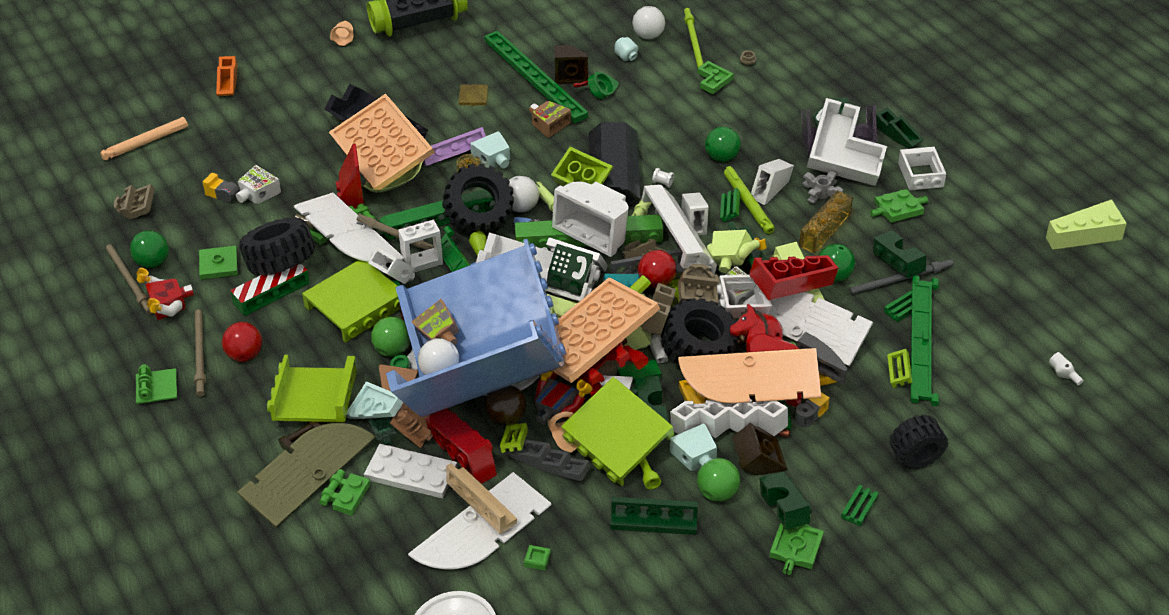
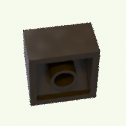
[554,45,588,84]
[732,423,788,476]

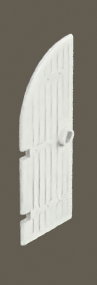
[294,193,404,263]
[742,292,873,367]
[408,472,552,570]

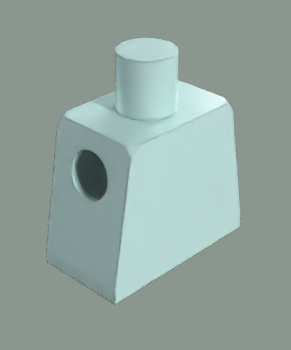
[470,131,510,168]
[670,424,717,471]

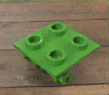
[136,364,177,404]

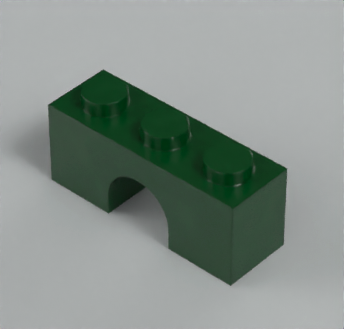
[873,230,926,278]
[632,376,669,423]
[760,471,812,530]

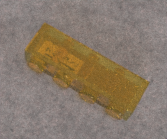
[799,190,853,253]

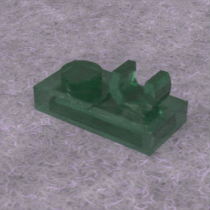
[367,417,397,445]

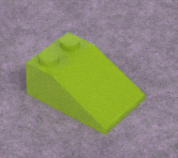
[551,147,614,187]

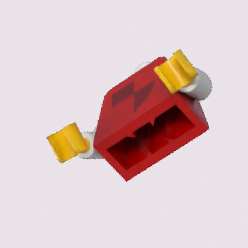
[136,268,194,320]

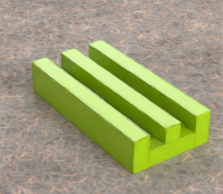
[887,349,912,388]
[500,423,528,453]

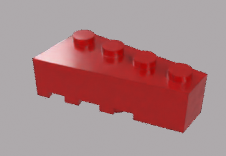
[749,255,839,300]
[425,409,497,484]

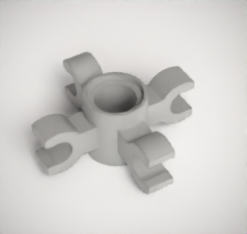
[802,170,843,204]

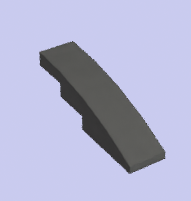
[505,440,591,481]

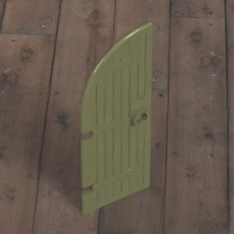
[237,423,376,528]

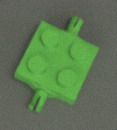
[870,189,928,223]
[770,515,824,575]

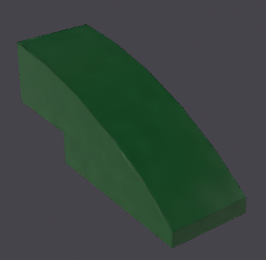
[872,107,924,148]

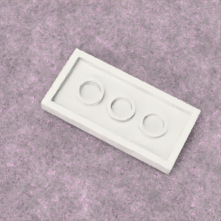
[364,444,458,499]

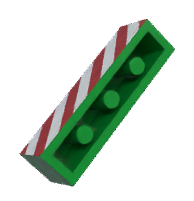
[230,264,310,317]

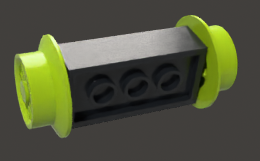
[367,0,468,37]

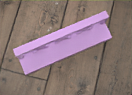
[423,127,486,166]

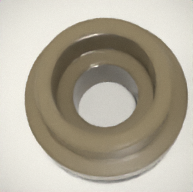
[740,51,756,65]

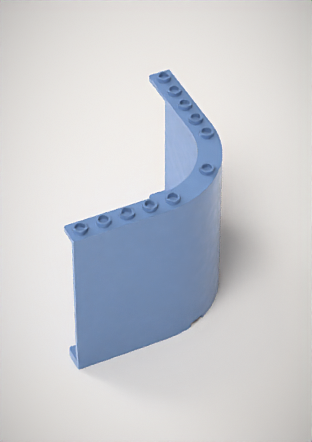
[386,239,567,417]

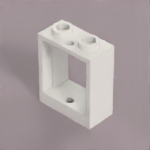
[898,147,946,190]
[398,220,443,272]
[717,275,772,318]

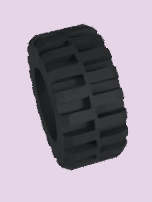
[442,163,514,235]
[239,217,315,276]
[661,298,739,367]

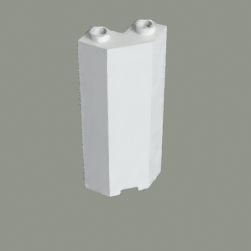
[642,185,717,275]
[476,233,601,301]

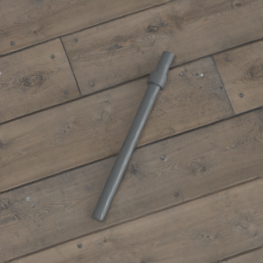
[849,259,954,295]

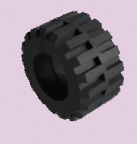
[889,415,948,469]

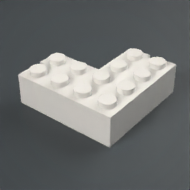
[807,98,887,186]

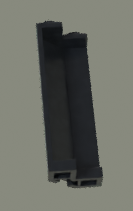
[324,84,429,139]
[589,122,641,208]

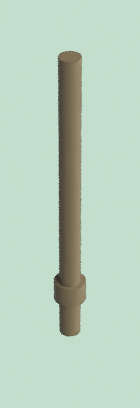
[106,244,152,314]
[194,309,206,397]

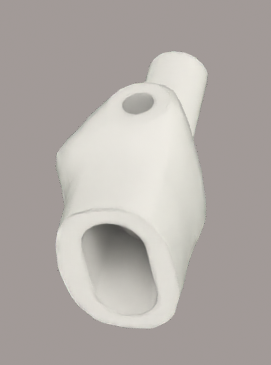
[1049,352,1084,385]

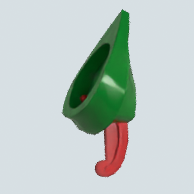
[573,72,619,99]

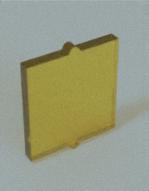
[459,84,488,106]

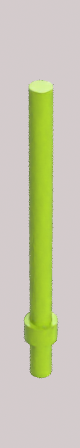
[684,8,703,68]

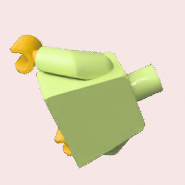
[707,230,767,273]

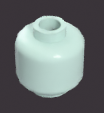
[614,37,638,61]

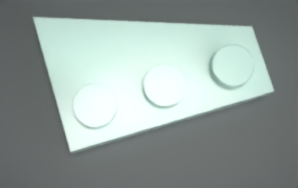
[346,382,403,419]

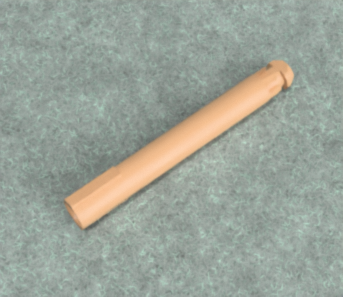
[100,117,188,161]

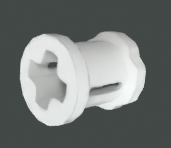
[652,168,674,188]

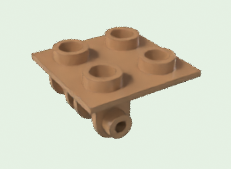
[390,403,433,448]

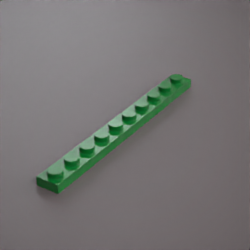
[484,31,588,123]

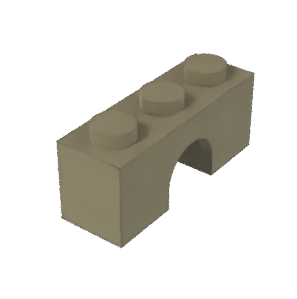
[642,283,676,335]

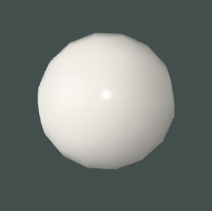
[632,6,665,39]
[509,176,539,213]
[418,338,459,375]

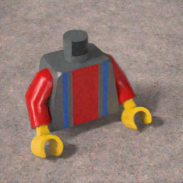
[535,371,592,425]

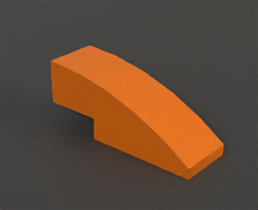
[216,56,238,96]

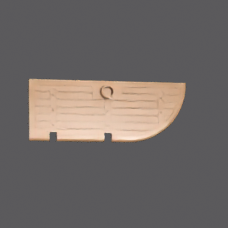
[678,348,821,403]

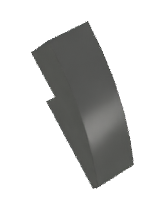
[797,332,847,385]

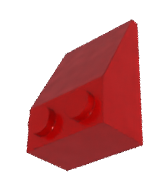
[336,144,364,209]

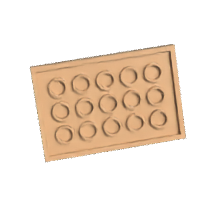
[329,94,435,193]
[552,277,660,383]

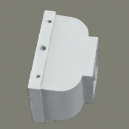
[552,182,628,257]

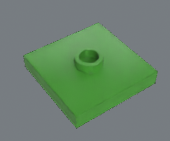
[199,246,238,280]

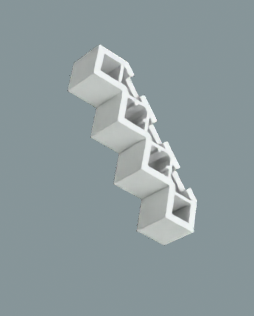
[670,399,788,438]

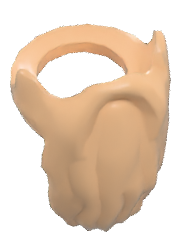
[330,21,354,46]
[547,411,577,453]

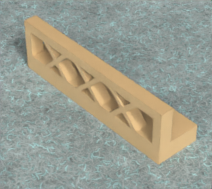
[446,463,517,534]

